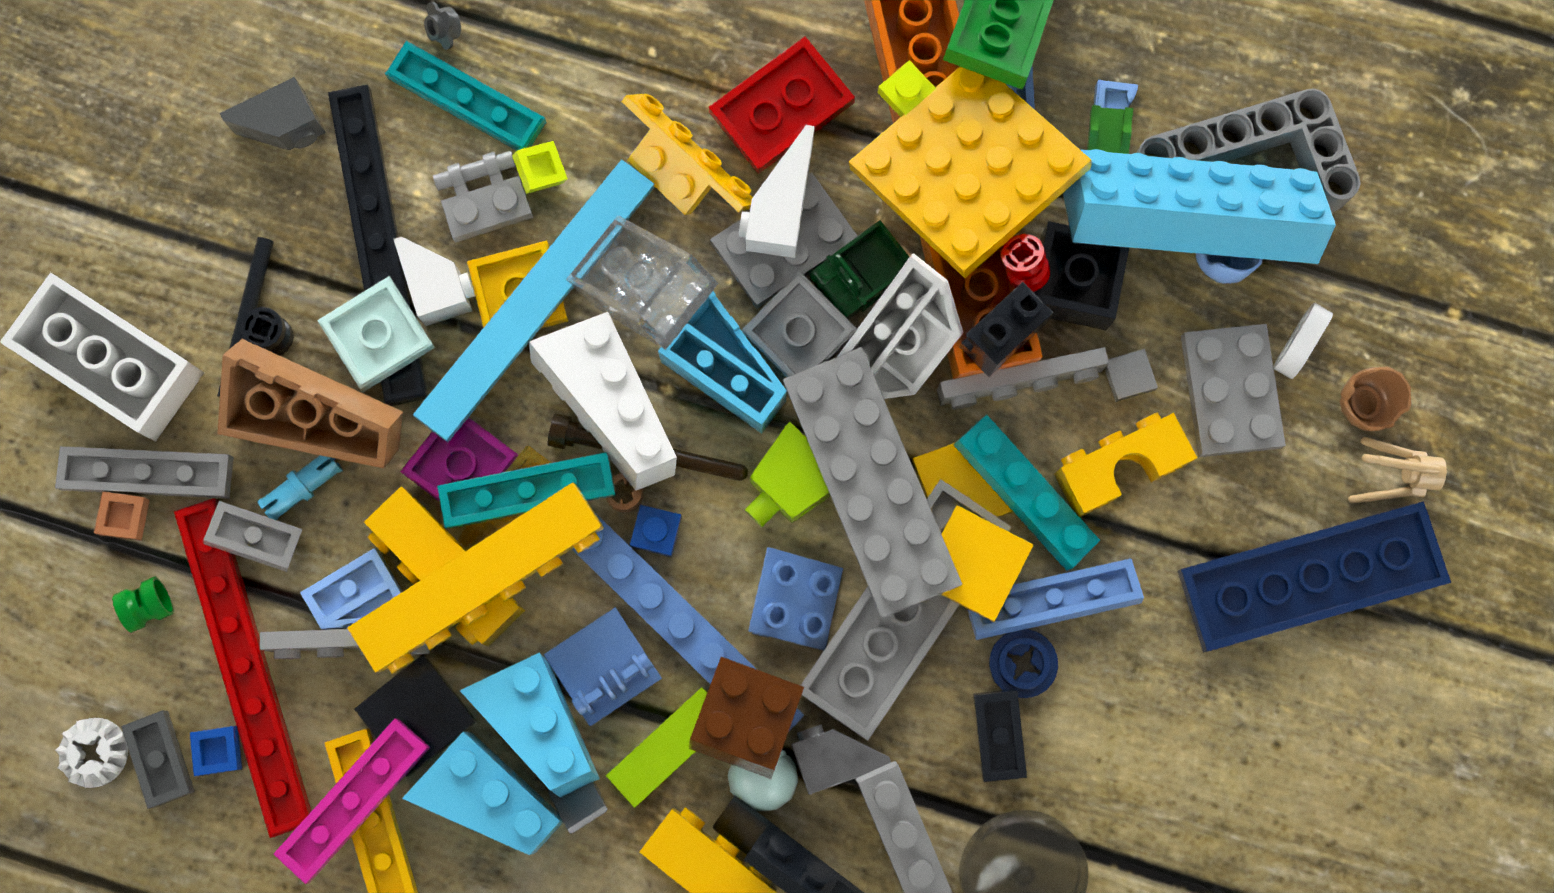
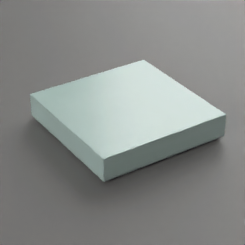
[317,276,435,392]

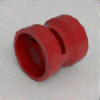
[1001,234,1050,292]

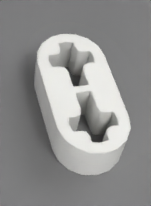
[1273,303,1333,379]

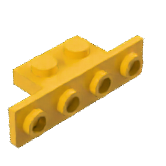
[621,94,753,215]

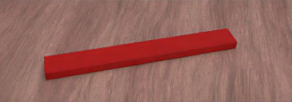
[174,498,312,838]

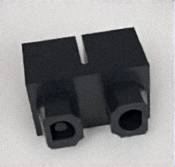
[960,282,1053,377]

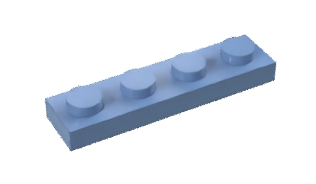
[967,559,1144,640]

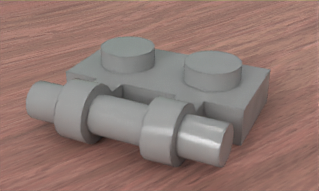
[433,151,533,243]

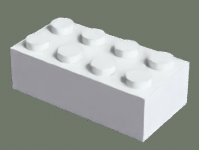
[0,272,205,442]

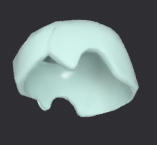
[728,750,798,811]

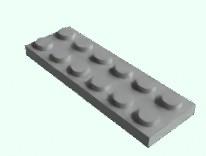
[783,347,962,619]
[800,479,1011,741]

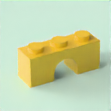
[1054,412,1197,517]

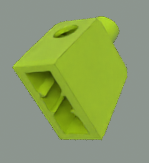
[744,422,830,527]

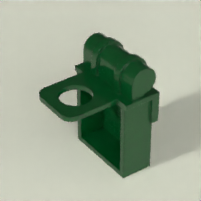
[809,220,910,320]

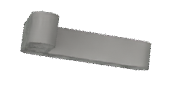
[1136,89,1361,212]

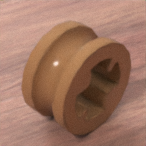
[606,473,644,513]

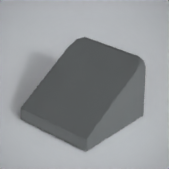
[548,782,608,834]

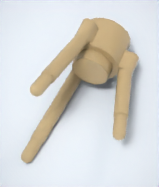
[1348,437,1447,504]

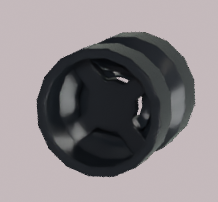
[240,307,294,356]

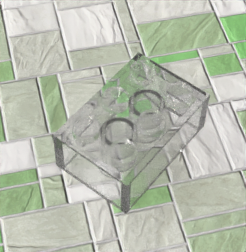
[566,215,719,350]

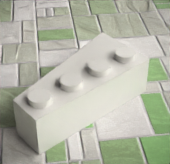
[529,312,677,491]

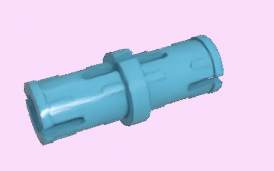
[257,455,343,520]

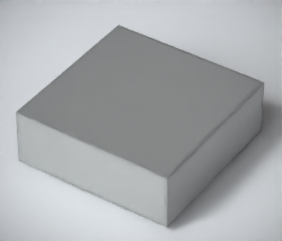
[1105,349,1158,402]

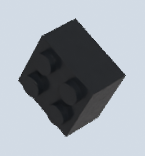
[1034,221,1130,331]

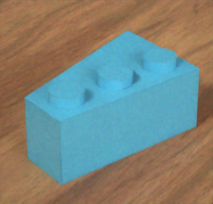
[658,284,787,434]
[460,652,600,798]
[402,732,563,855]

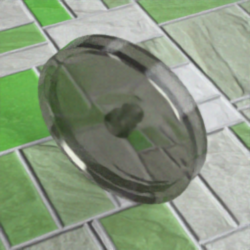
[959,810,1089,893]

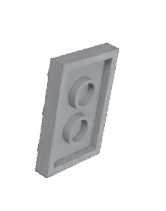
[710,172,857,309]
[1181,324,1286,457]

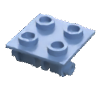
[748,547,843,651]
[543,607,662,726]

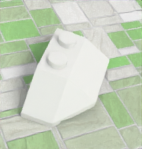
[837,253,963,399]

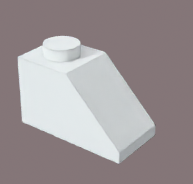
[394,237,475,326]

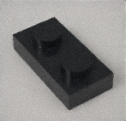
[973,689,1027,782]

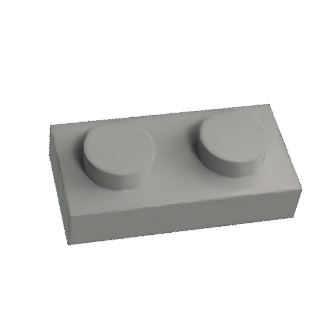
[203,501,302,572]

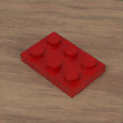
[708,36,855,174]

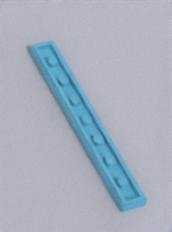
[413,159,654,443]

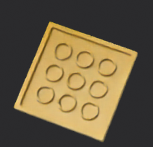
[849,67,1092,278]

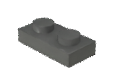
[121,710,195,809]

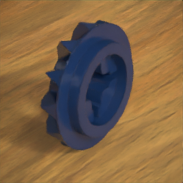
[988,629,1058,698]

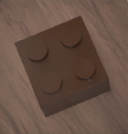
[689,657,804,779]

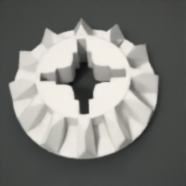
[55,718,128,788]

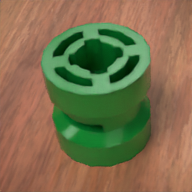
[112,576,174,633]

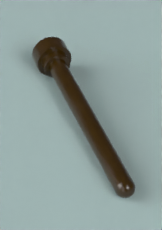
[547,413,748,481]

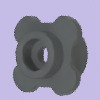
[424,2,461,50]

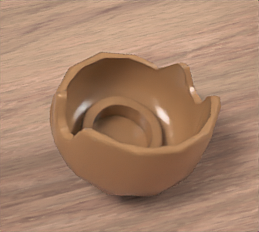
[1340,367,1411,432]

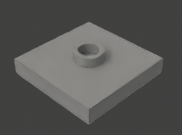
[741,271,857,377]

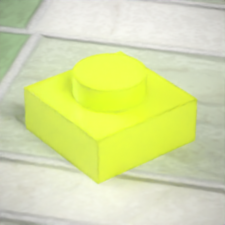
[877,60,936,117]
[512,141,568,194]

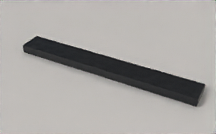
[328,84,428,406]

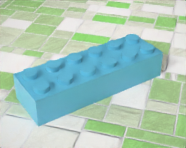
[1063,149,1336,264]

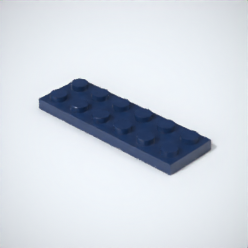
[1178,501,1451,653]

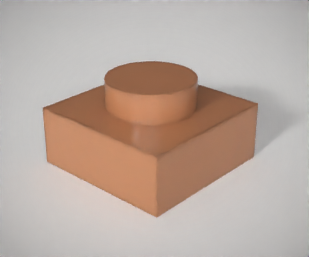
[94,491,150,541]

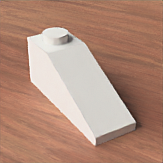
[739,125,814,258]

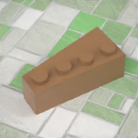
[217,339,403,468]

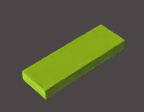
[606,687,707,808]

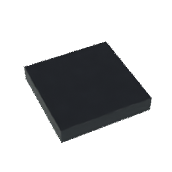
[354,654,477,777]

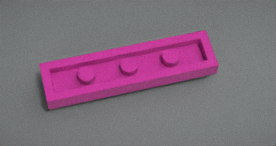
[273,718,430,884]

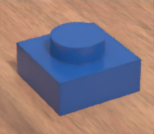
[630,505,682,557]
[190,726,242,776]

